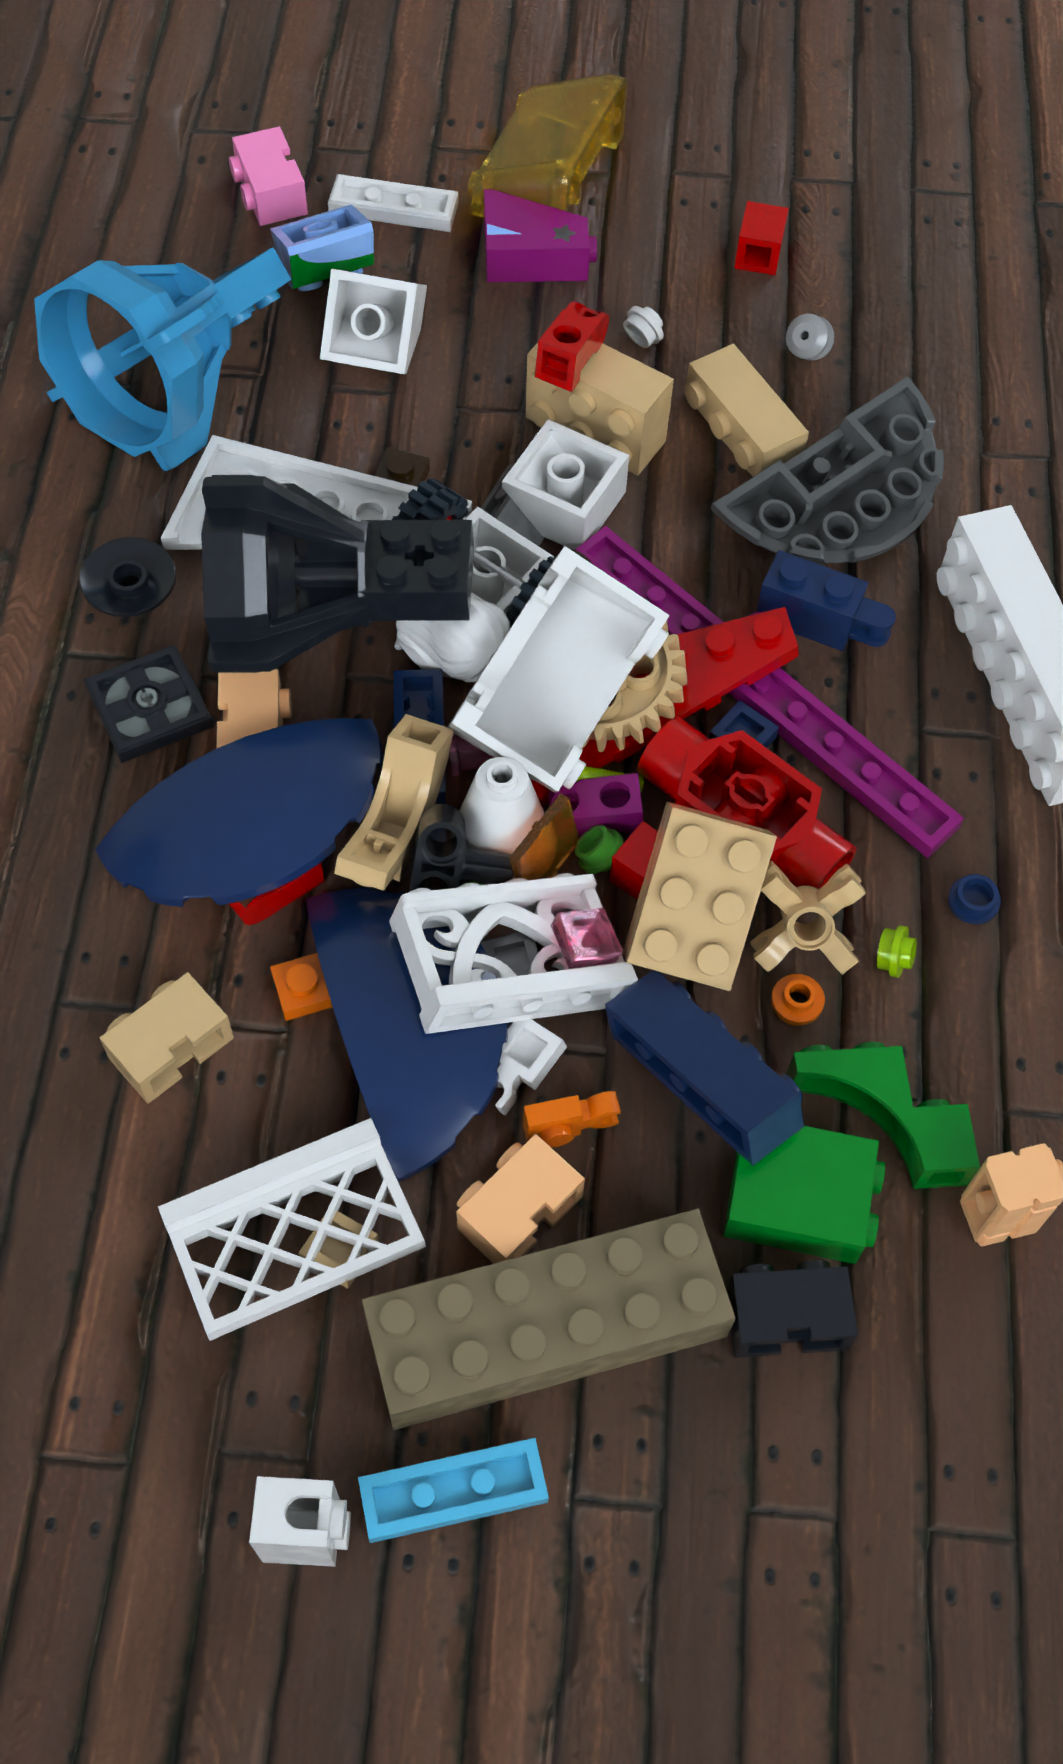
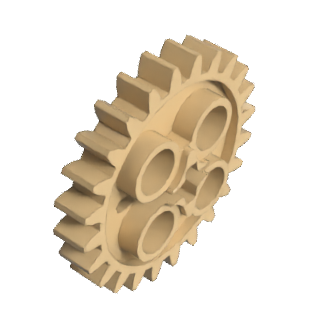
[582,622,688,752]

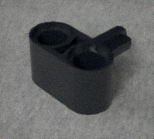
[410,804,515,891]

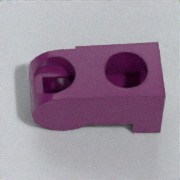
[548,773,644,840]

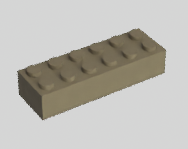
[362,1208,736,1431]

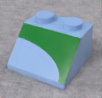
[270,205,374,291]

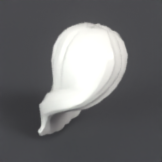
[394,596,510,682]

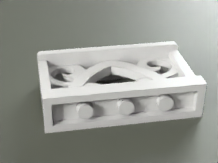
[389,873,638,1034]

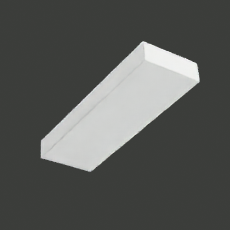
[328,174,459,232]

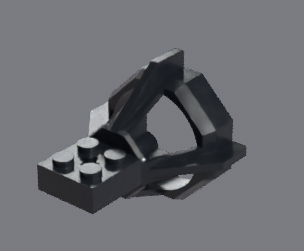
[201,475,474,673]

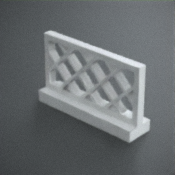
[158,1118,426,1341]

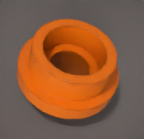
[771,974,825,1026]

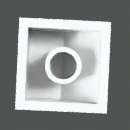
[320,269,427,374]
[502,419,629,549]

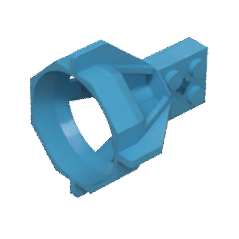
[34,247,292,471]

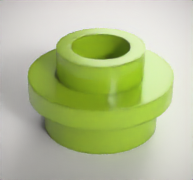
[877,925,917,978]

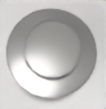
[786,314,835,361]

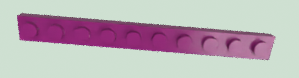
[575,526,964,858]

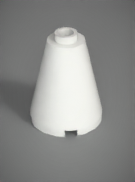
[451,757,552,885]

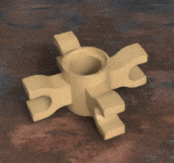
[750,861,866,975]

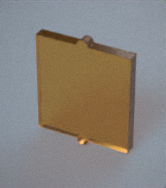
[509,794,579,880]

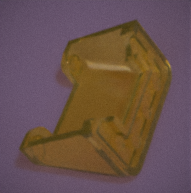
[468,73,627,218]

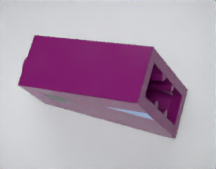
[484,189,597,283]

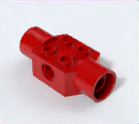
[637,717,857,890]

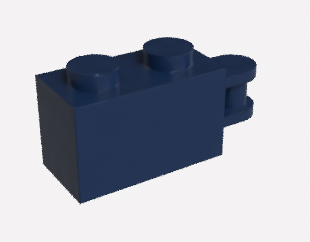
[756,550,896,651]

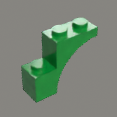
[786,1042,980,1189]

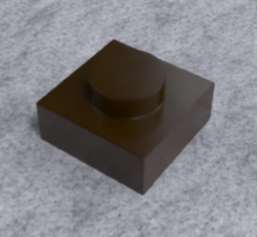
[374,447,430,487]

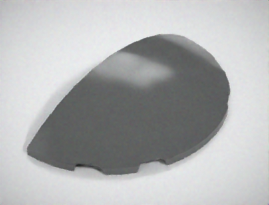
[710,376,944,564]

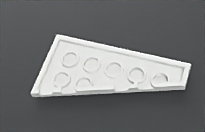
[161,435,472,550]

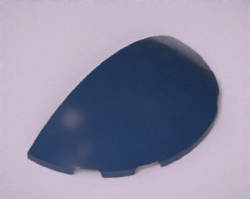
[95,718,383,907]
[306,888,508,1182]

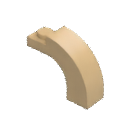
[334,714,454,891]

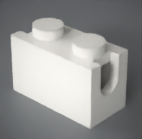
[249,1476,351,1567]

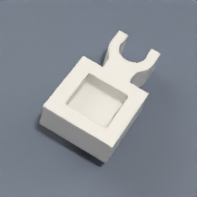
[495,1019,567,1116]

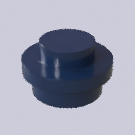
[948,874,1001,925]

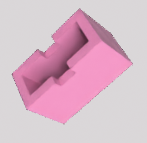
[228,126,308,226]

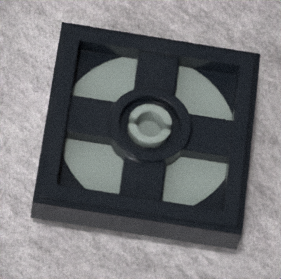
[83,644,214,763]

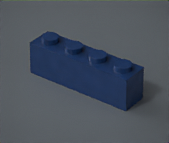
[605,970,804,1166]

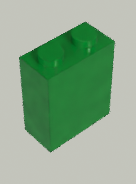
[723,1126,885,1264]

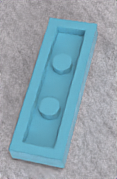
[358,1438,549,1543]

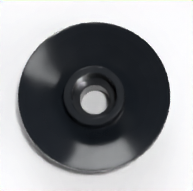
[79,537,176,617]

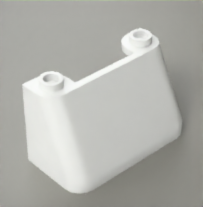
[447,546,670,792]

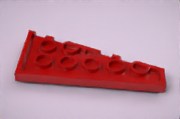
[530,607,798,808]

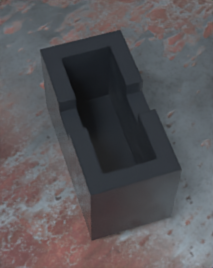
[726,1260,858,1358]

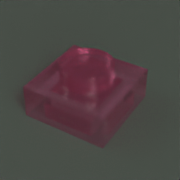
[550,908,623,969]

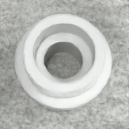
[623,306,664,348]

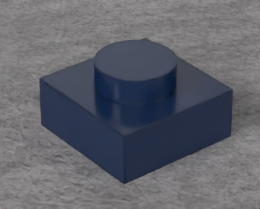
[709,700,779,748]

